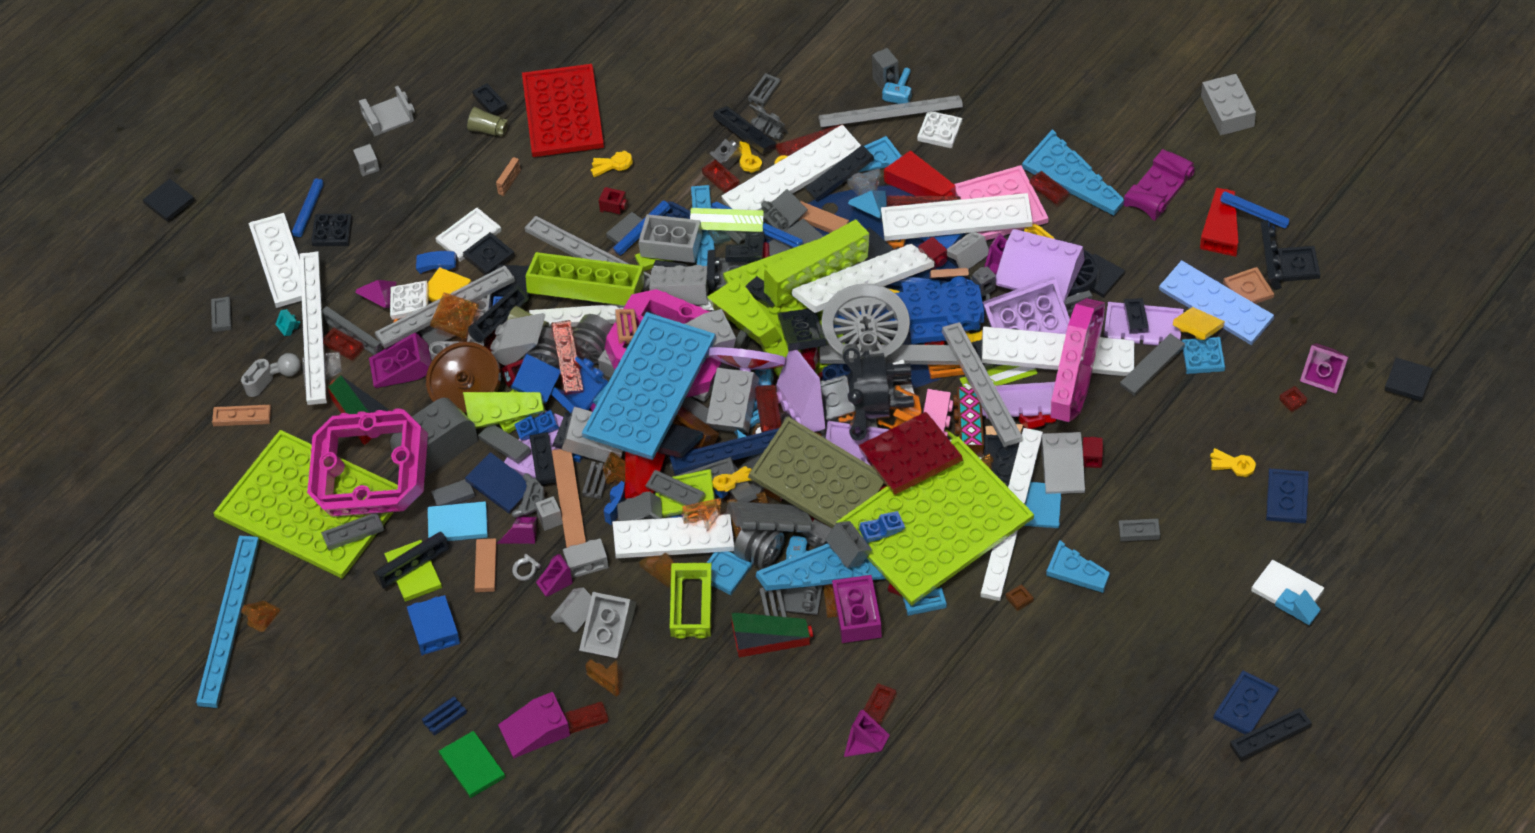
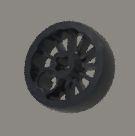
[1067,249,1099,297]

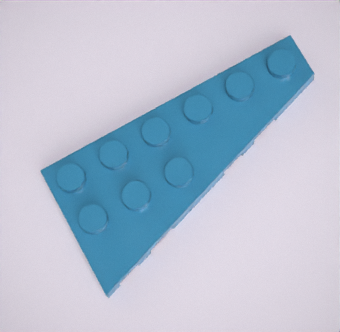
[1022,129,1124,215]
[756,544,886,591]

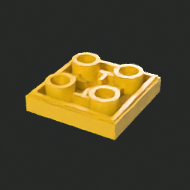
[428,267,471,302]
[1172,307,1225,340]

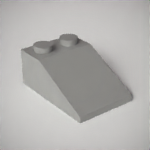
[685,309,736,358]
[490,313,546,366]
[1041,432,1085,494]
[579,592,636,659]

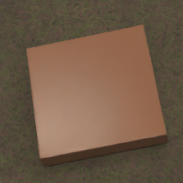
[1223,267,1274,304]
[929,268,969,279]

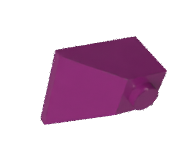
[1300,343,1349,393]

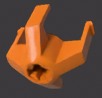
[877,385,922,429]

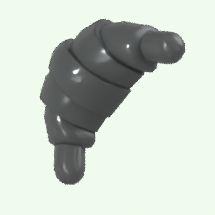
[512,473,545,518]

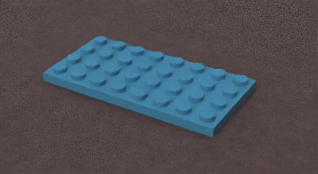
[582,312,716,460]

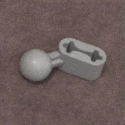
[241,353,301,397]

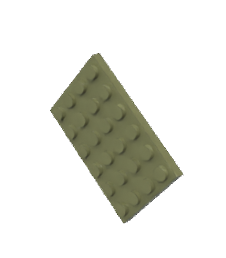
[748,417,884,528]

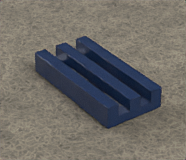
[422,697,467,736]

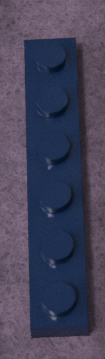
[670,428,780,475]

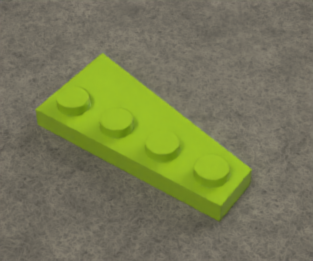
[463,392,545,429]

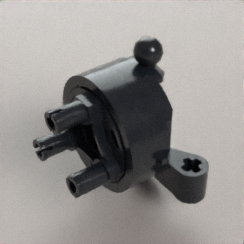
[842,344,914,441]

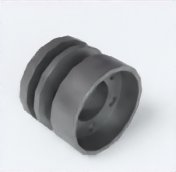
[567,314,613,364]
[523,327,567,370]
[734,528,784,569]

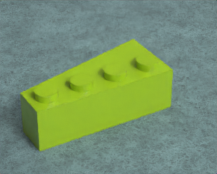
[707,277,781,348]

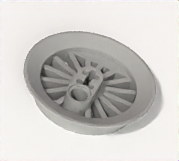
[822,284,910,358]

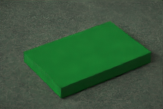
[438,731,505,798]

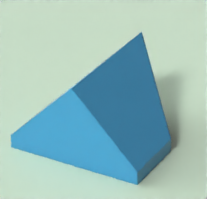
[848,190,887,218]

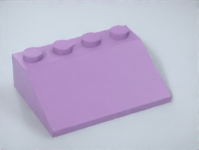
[996,229,1084,302]
[982,277,1070,334]
[775,350,825,432]

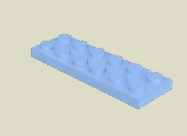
[1159,260,1274,345]

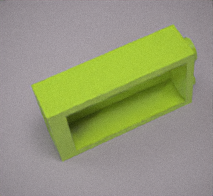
[670,563,712,639]

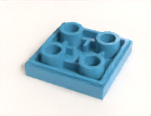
[1182,337,1225,374]

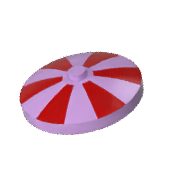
[708,347,785,372]

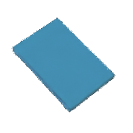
[1024,482,1061,528]

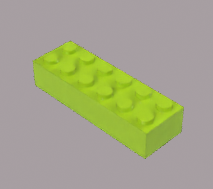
[764,219,869,307]
[526,252,645,306]

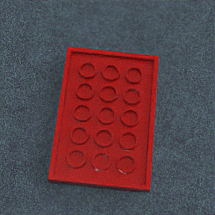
[522,64,604,157]

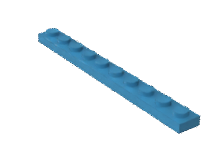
[196,536,260,708]

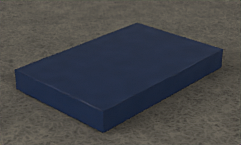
[465,452,527,514]
[1266,468,1308,524]
[1213,671,1279,734]

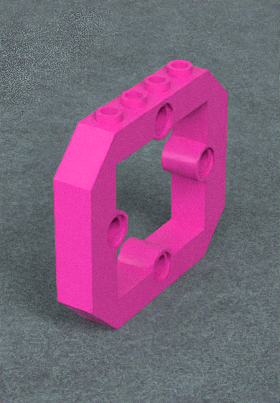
[605,289,722,398]
[1051,298,1105,422]
[307,409,428,517]

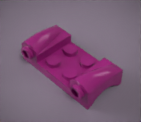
[1124,149,1195,221]

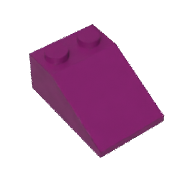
[369,333,431,388]
[832,575,882,643]
[498,692,570,758]

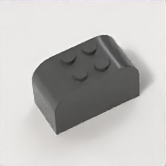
[390,398,478,477]

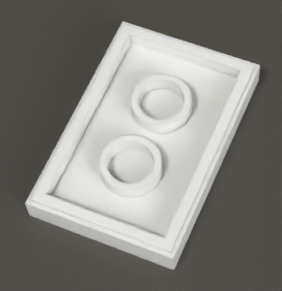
[436,208,501,262]
[1251,560,1324,604]

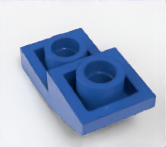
[416,251,456,273]
[515,410,559,440]
[604,481,626,525]
[859,511,905,543]

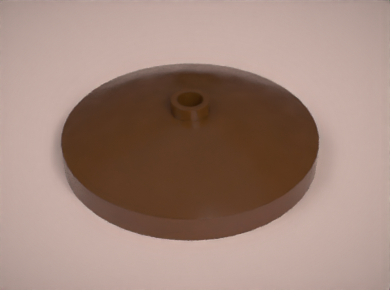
[426,342,501,415]

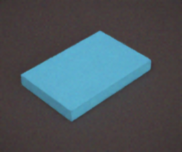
[428,502,488,541]

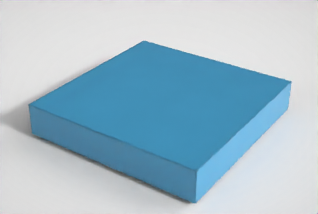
[700,551,752,595]

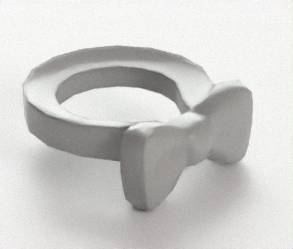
[512,554,541,581]

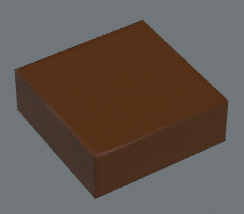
[1006,584,1034,611]

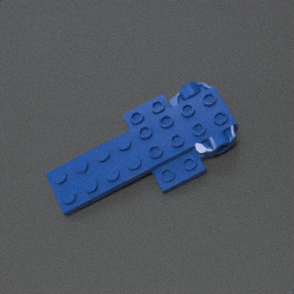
[833,276,984,344]

